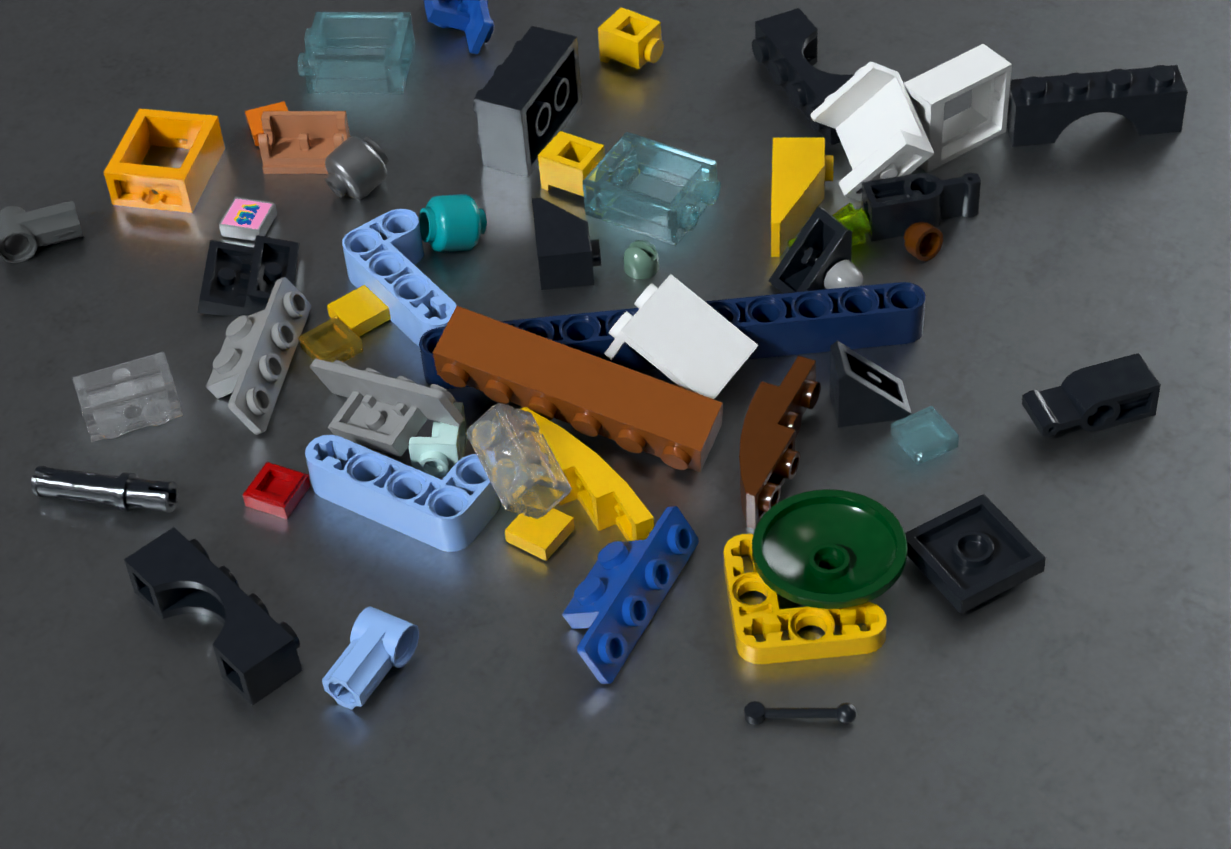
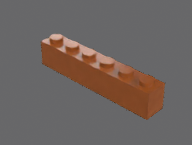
[433,306,723,472]

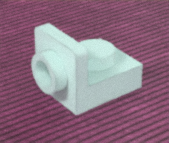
[408,402,468,478]

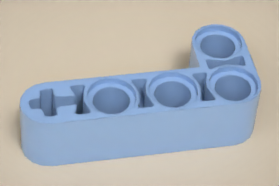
[342,209,457,348]
[305,435,502,552]

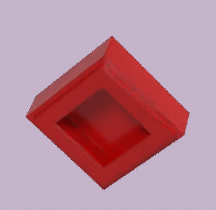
[242,462,311,519]

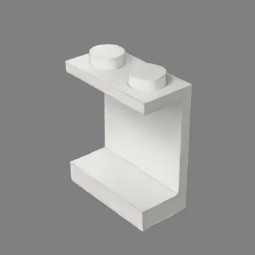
[810,61,935,202]
[604,274,758,399]

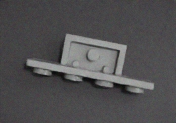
[206,277,311,435]
[310,359,465,456]

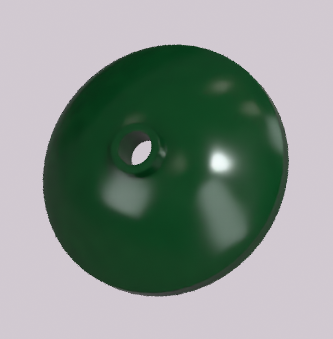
[752,489,907,609]

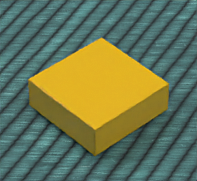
[327,285,391,340]
[504,498,575,561]

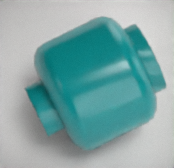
[419,194,487,253]

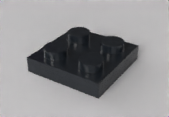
[905,494,1046,614]

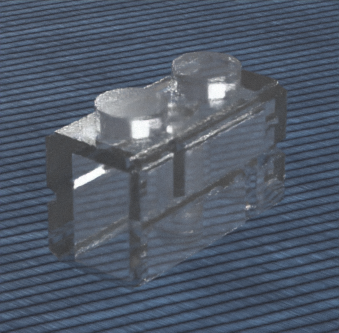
[72,352,183,443]
[466,403,572,519]

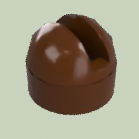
[904,222,943,261]

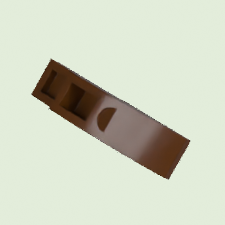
[739,355,821,530]

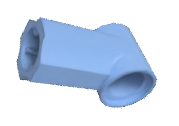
[322,606,419,710]

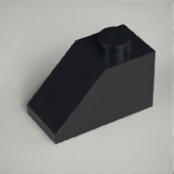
[532,198,601,290]

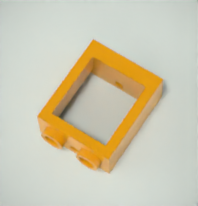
[104,108,225,213]

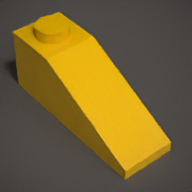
[771,137,834,257]

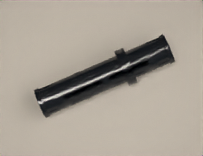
[31,466,179,513]

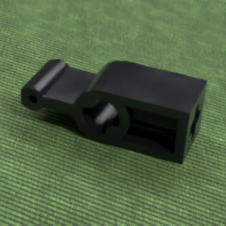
[861,173,981,241]
[1022,353,1161,437]

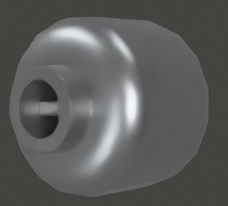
[325,136,389,200]

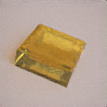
[299,316,364,363]

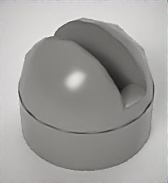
[824,260,864,289]

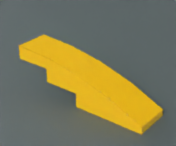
[517,407,654,541]

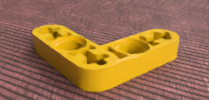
[724,534,887,664]

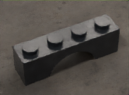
[752,8,854,145]
[1007,65,1188,147]
[124,527,302,706]

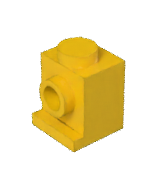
[598,7,664,69]
[538,131,609,197]

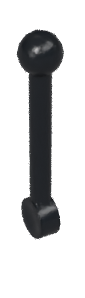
[744,701,857,725]

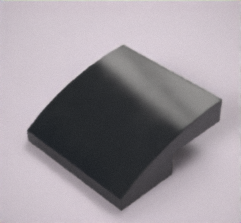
[197,235,300,316]

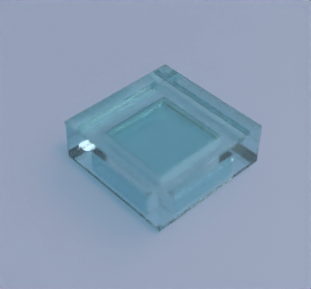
[891,406,959,465]

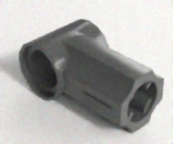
[0,200,83,263]

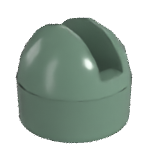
[623,240,659,279]

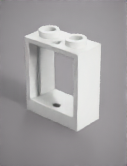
[903,44,1012,173]

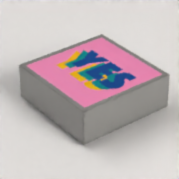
[219,197,277,241]

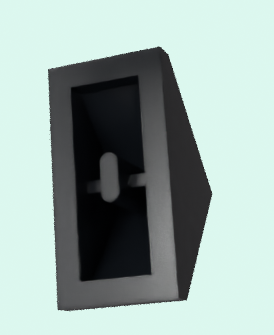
[768,206,852,294]
[830,341,912,427]

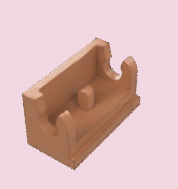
[258,111,351,174]

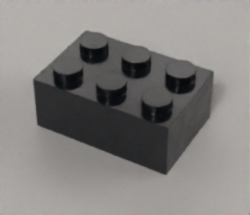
[473,26,582,177]

